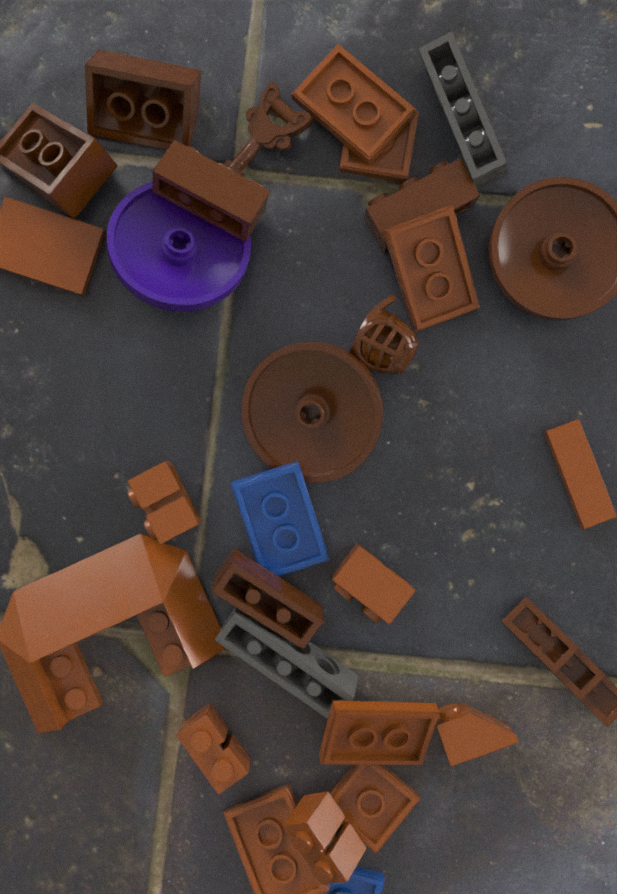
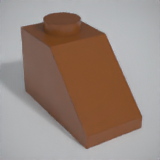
[435,703,519,767]

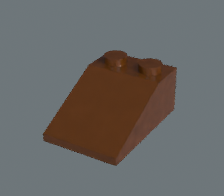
[0,103,118,219]

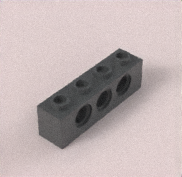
[419,31,508,189]
[215,607,359,719]

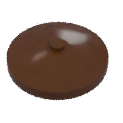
[488,177,617,321]
[241,341,383,483]

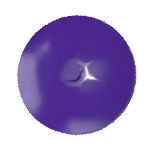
[107,181,251,311]

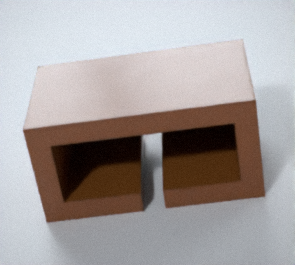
[127,461,203,544]
[332,543,416,625]
[176,702,251,795]
[282,791,366,884]

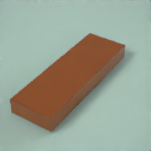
[544,419,617,529]

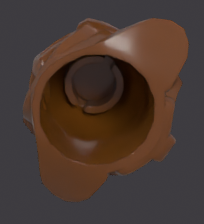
[350,295,420,374]

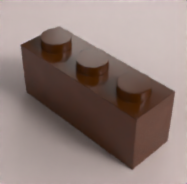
[152,140,270,242]
[364,158,480,254]
[212,548,324,649]

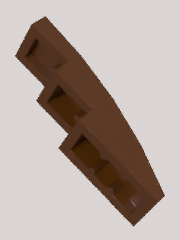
[501,597,617,727]

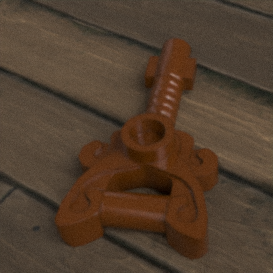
[224,82,314,177]

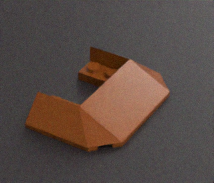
[0,533,226,734]

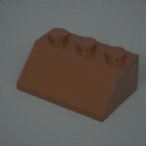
[85,49,202,150]

